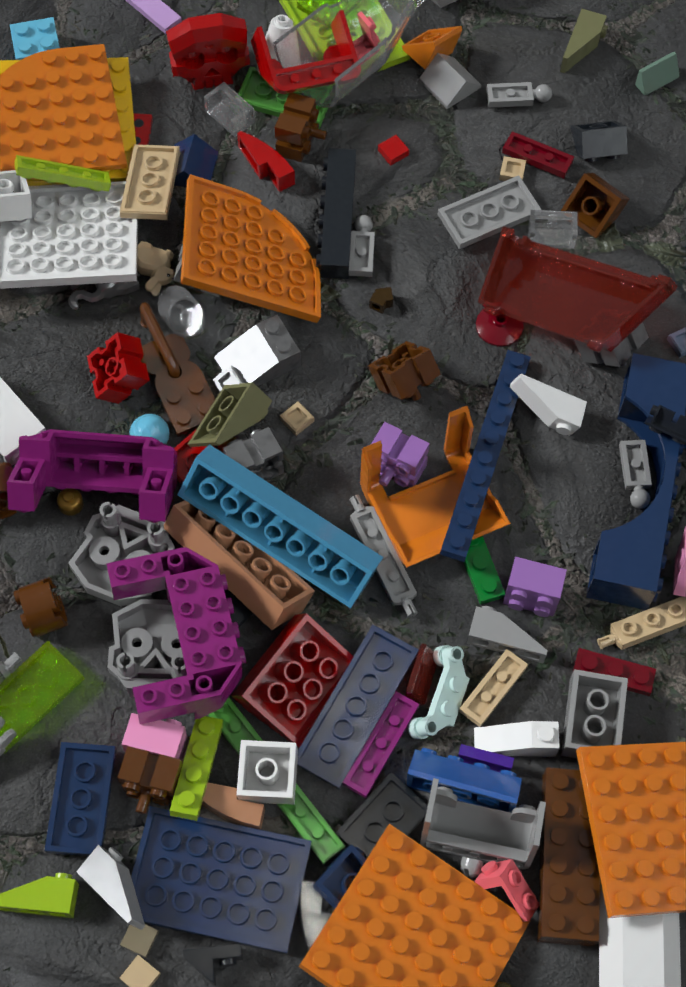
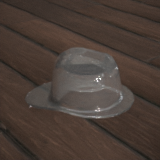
[157,285,205,338]

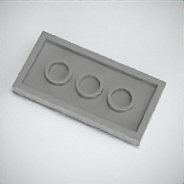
[437,175,542,249]

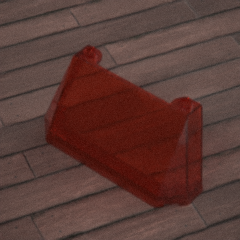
[478,226,677,352]

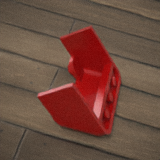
[251,10,360,94]

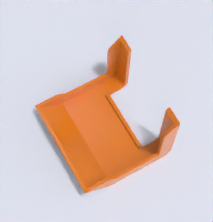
[360,406,511,568]

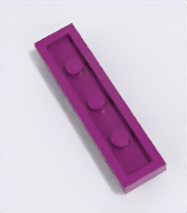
[342,691,419,798]

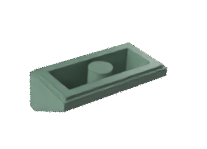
[635,52,679,95]

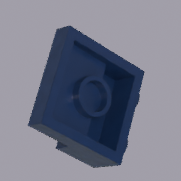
[312,844,367,909]

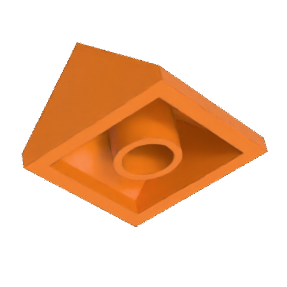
[402,26,463,70]

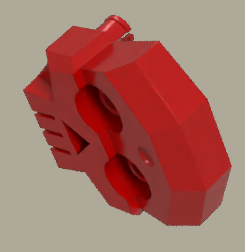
[166,13,250,90]

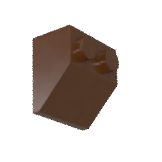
[560,173,630,238]

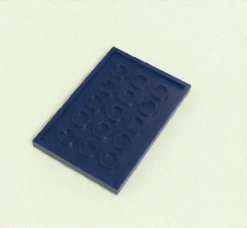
[131,806,312,954]

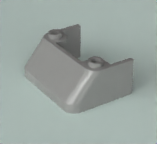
[420,778,546,869]

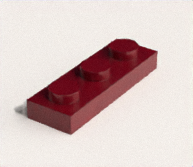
[502,131,574,178]
[572,648,656,696]

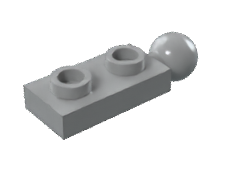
[486,82,552,108]
[349,215,375,277]
[619,440,652,509]

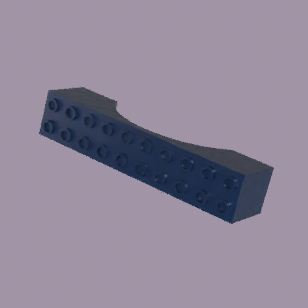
[586,353,686,610]

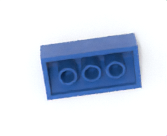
[406,748,522,813]

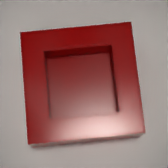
[378,135,409,166]

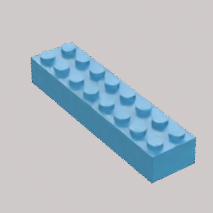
[177,444,383,608]

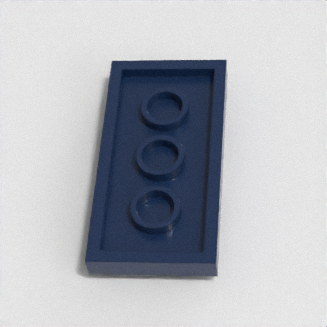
[45,742,117,856]

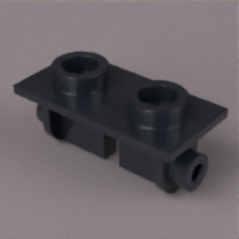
[644,404,686,445]

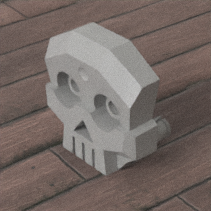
[69,502,175,606]
[107,599,187,698]

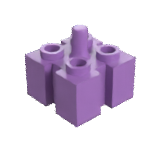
[371,422,430,487]

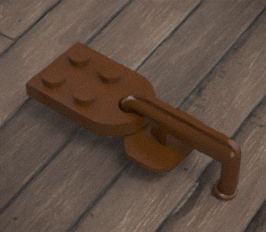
[140,302,215,437]

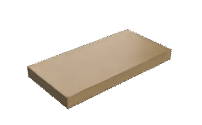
[119,144,180,220]

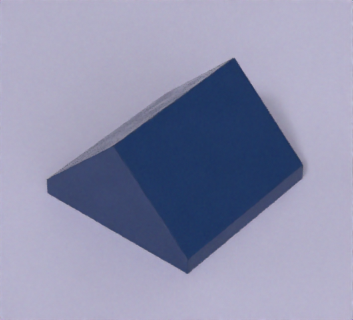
[174,134,219,187]

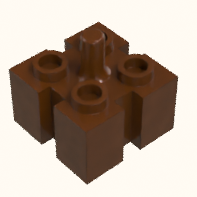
[275,93,327,163]
[368,341,441,401]
[117,746,183,814]

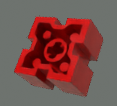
[87,332,150,404]

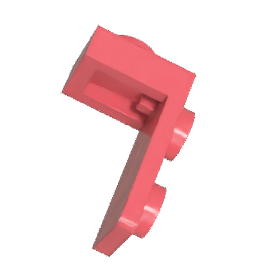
[353,11,380,65]
[475,859,539,922]

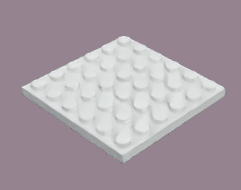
[0,181,138,289]

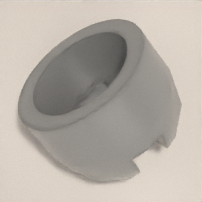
[461,857,484,879]

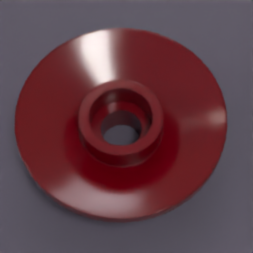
[476,304,524,347]

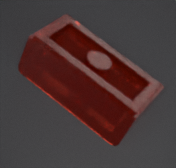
[405,643,437,705]

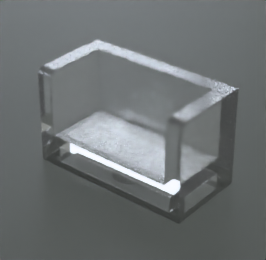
[204,82,255,137]
[528,210,578,249]

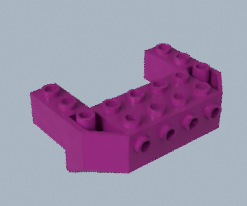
[7,429,177,523]
[106,547,246,724]

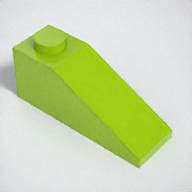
[0,873,79,918]

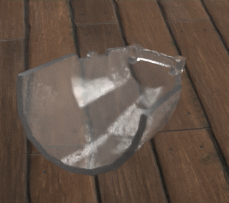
[273,0,426,108]

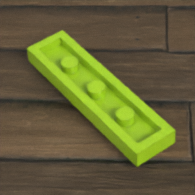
[14,155,111,192]
[170,716,223,821]

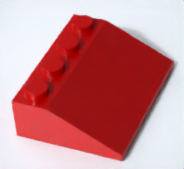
[231,613,354,748]

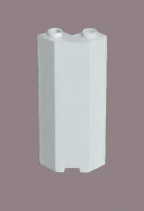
[599,879,681,987]

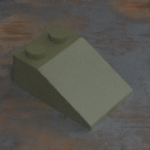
[188,382,272,447]

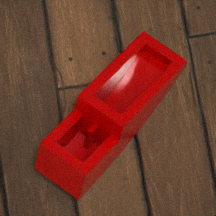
[237,131,295,192]

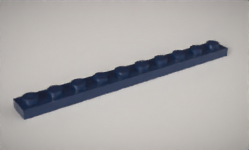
[440,350,531,562]

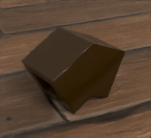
[369,287,394,314]

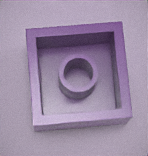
[503,557,567,617]

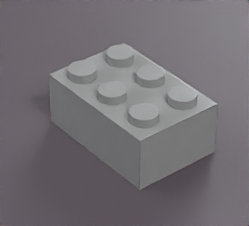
[561,669,628,759]

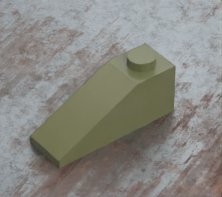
[560,9,608,73]

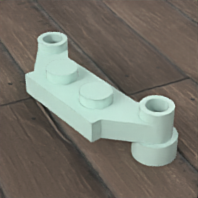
[408,645,470,739]

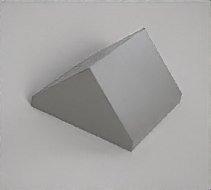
[419,53,481,109]

